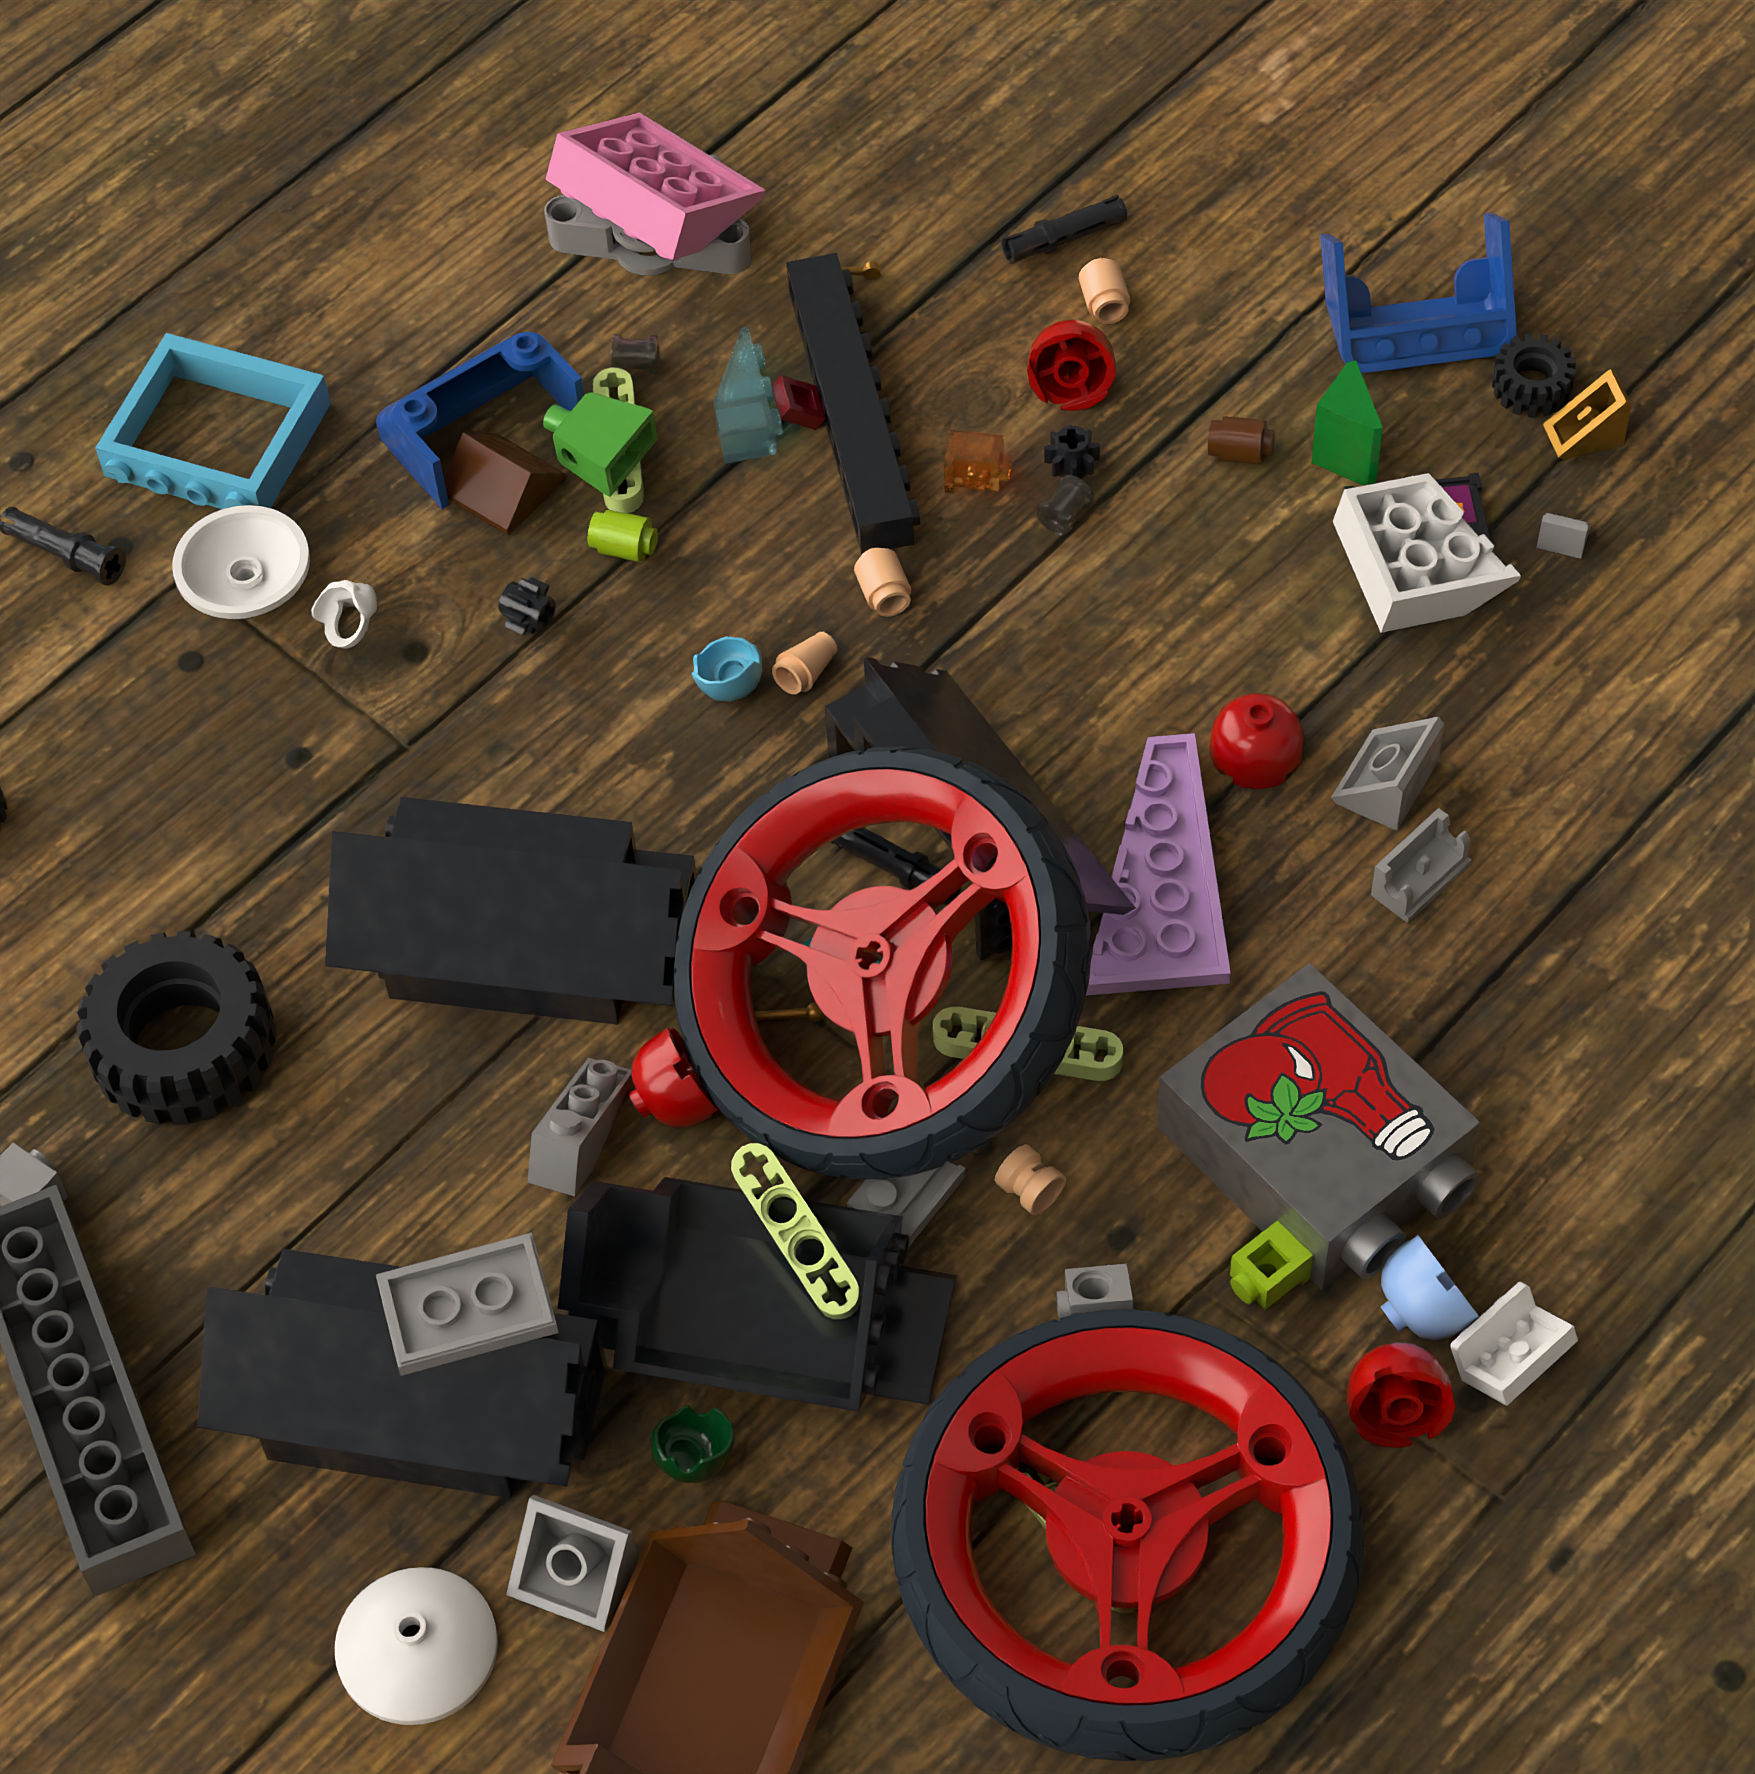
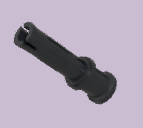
[0,507,126,586]

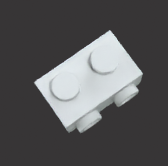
[1450,1282,1578,1406]

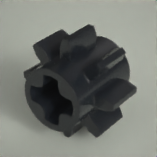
[1044,425,1100,482]
[498,577,556,636]

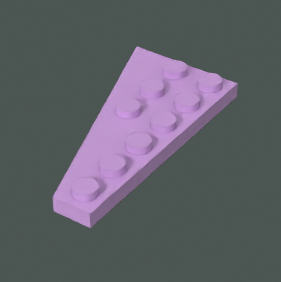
[1085,733,1231,996]

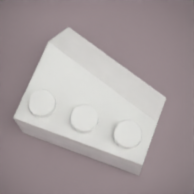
[1333,473,1521,633]

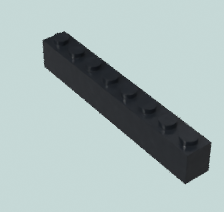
[786,253,920,555]

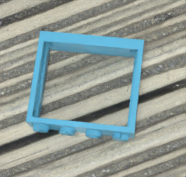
[95,333,331,509]

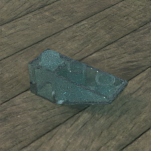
[713,327,783,464]

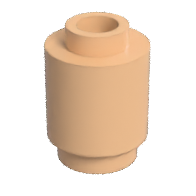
[1079,258,1130,324]
[854,548,911,617]

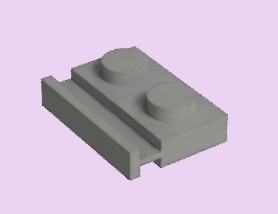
[846,1161,966,1247]

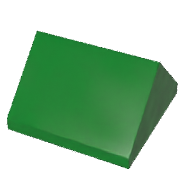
[1311,360,1383,486]

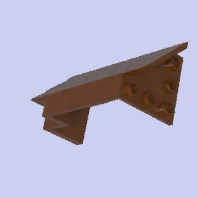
[551,1501,864,1774]

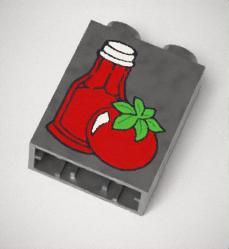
[1157,963,1481,1290]

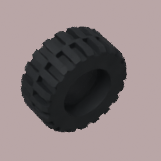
[77,931,276,1125]

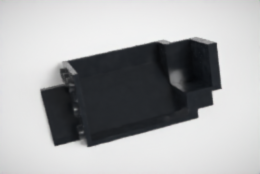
[824,656,1136,961]
[325,797,697,1025]
[557,1177,957,1411]
[197,1249,608,1498]

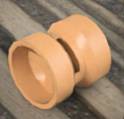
[995,1144,1066,1215]

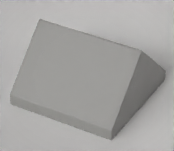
[1331,717,1444,831]
[506,1495,638,1632]

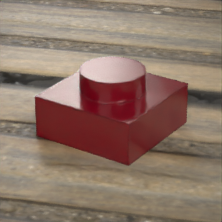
[771,375,825,430]

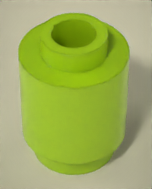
[587,510,658,562]

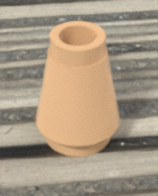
[772,632,837,694]

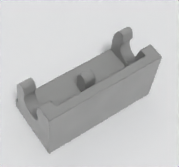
[1371,808,1472,923]

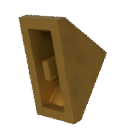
[1543,369,1632,460]

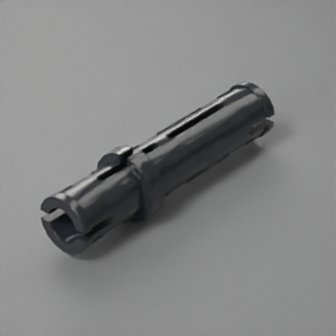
[1001,195,1127,264]
[830,828,961,906]

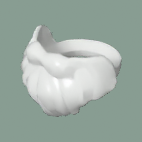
[311,580,378,649]

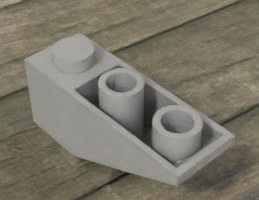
[527,1058,632,1196]

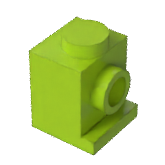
[1230,1220,1313,1310]

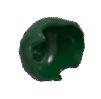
[650,1405,735,1483]

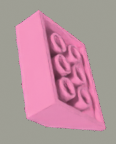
[546,112,766,260]

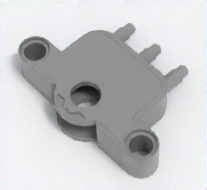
[544,154,752,275]

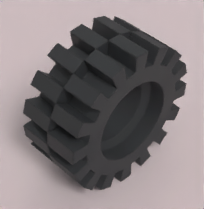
[1492,333,1576,418]

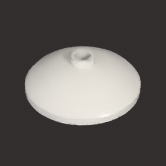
[172,505,310,619]
[335,1567,498,1725]

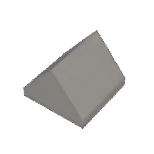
[1536,513,1591,559]

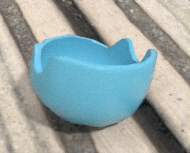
[691,636,762,702]

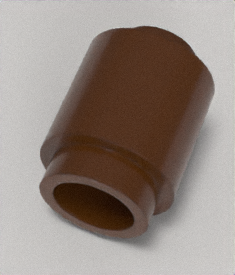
[1208,416,1275,465]

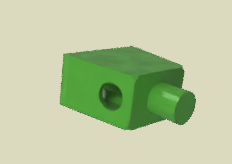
[543,392,658,497]

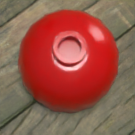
[1027,319,1116,411]
[1209,693,1304,789]
[629,1027,721,1129]
[1346,1342,1456,1448]

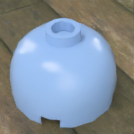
[1380,1235,1479,1341]

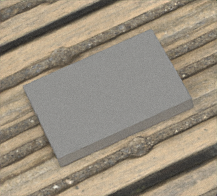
[376,1233,559,1376]

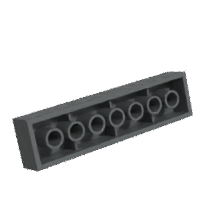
[0,1185,196,1597]

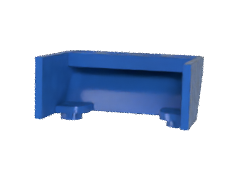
[1320,213,1516,373]
[376,332,584,509]

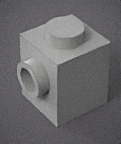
[0,1143,68,1206]

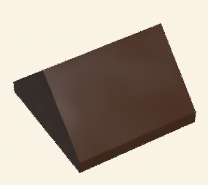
[444,432,565,535]

